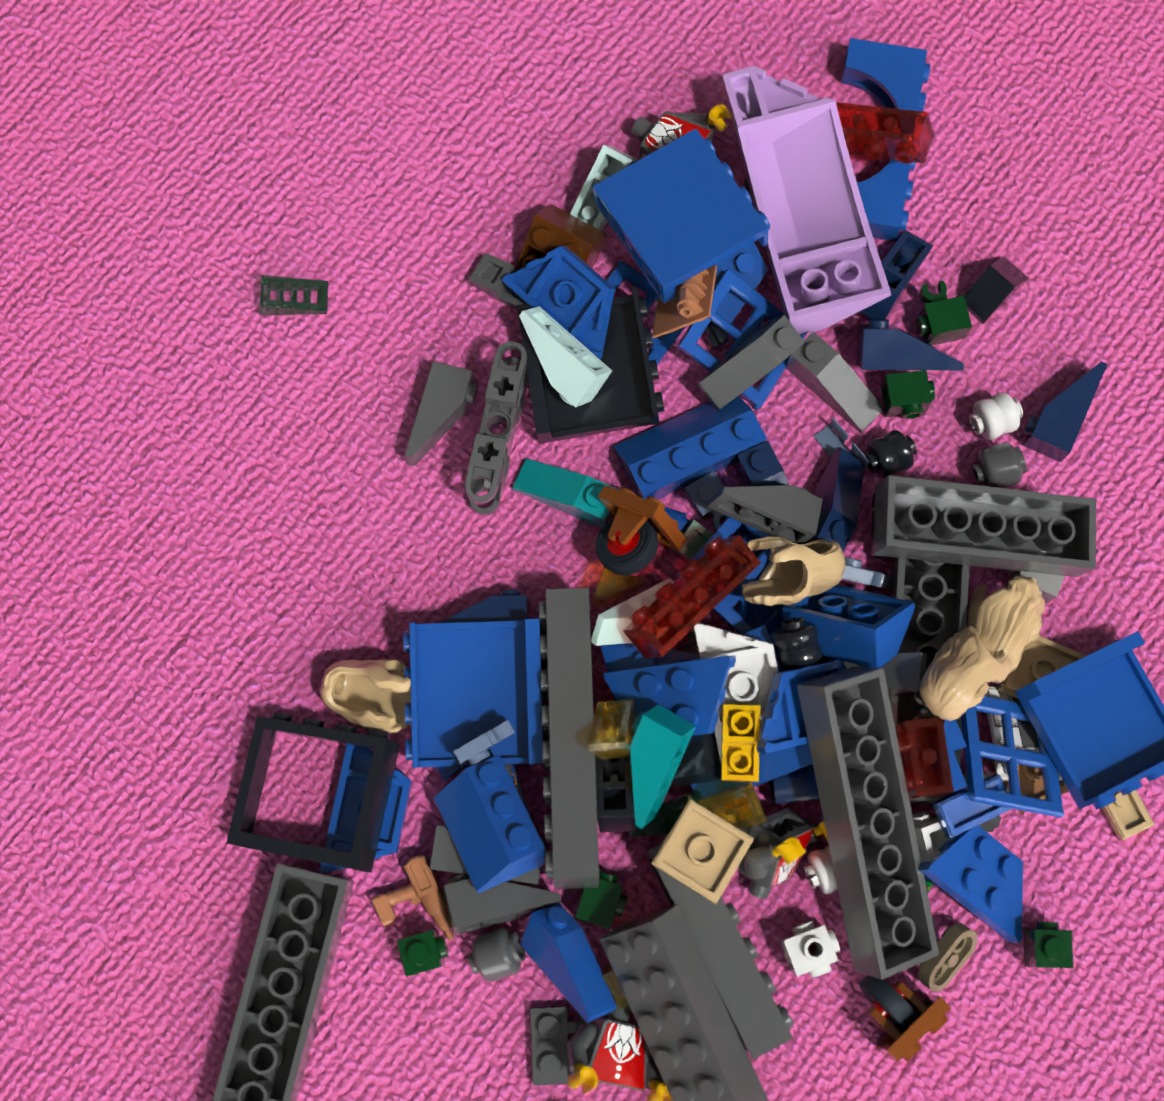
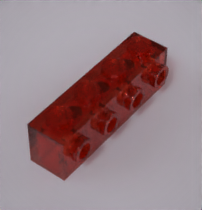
[836,102,934,164]
[623,535,761,659]

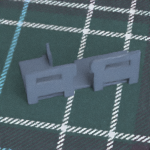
[813,417,870,470]

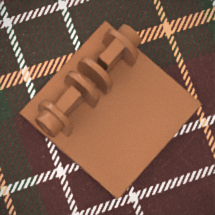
[652,265,717,338]

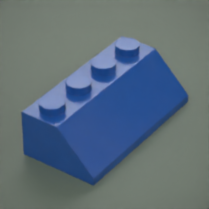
[613,396,767,499]

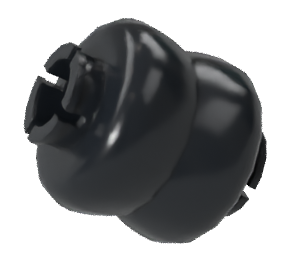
[864,430,917,479]
[773,617,822,669]

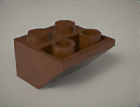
[515,204,608,271]

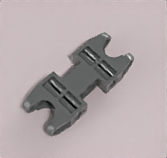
[465,341,528,516]

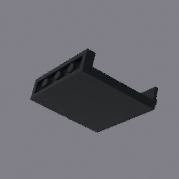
[517,286,664,444]

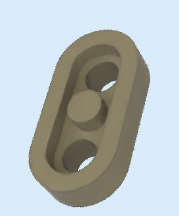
[918,923,978,992]

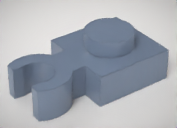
[684,471,724,532]
[842,556,892,589]
[453,720,515,766]

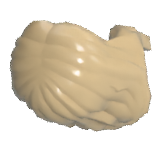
[742,536,846,606]
[967,575,1045,673]
[919,626,1013,721]
[319,659,412,733]

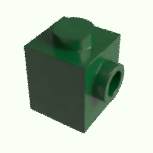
[880,370,935,419]
[575,871,628,929]
[1023,922,1074,968]
[397,930,449,977]

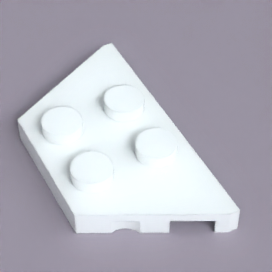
[694,623,778,763]

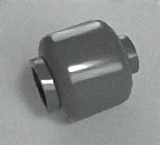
[972,442,1027,488]
[469,928,526,982]

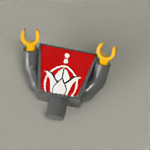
[631,104,732,159]
[739,808,829,899]
[567,998,673,1101]

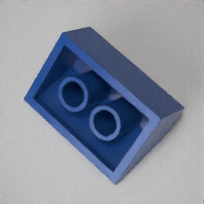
[783,585,915,668]
[434,755,545,894]

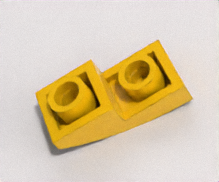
[721,704,760,782]

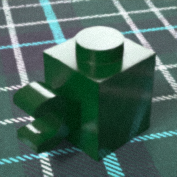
[916,281,972,345]

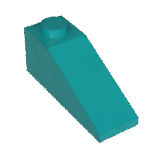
[512,458,619,529]
[630,704,696,829]

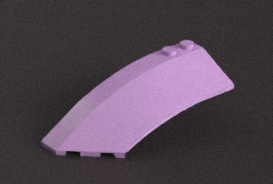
[722,66,891,335]

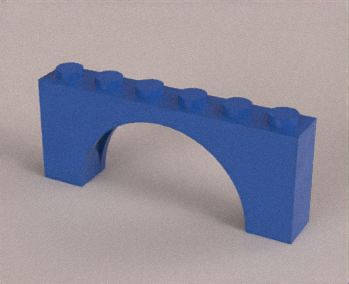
[841,38,931,241]

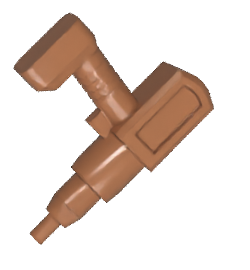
[371,855,454,942]

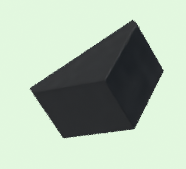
[964,256,1029,324]
[671,730,721,787]

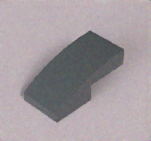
[469,253,532,310]

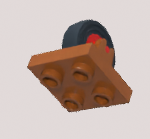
[595,485,687,576]
[859,975,951,1062]

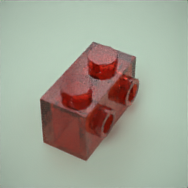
[896,718,954,799]

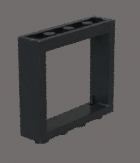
[226,712,400,873]

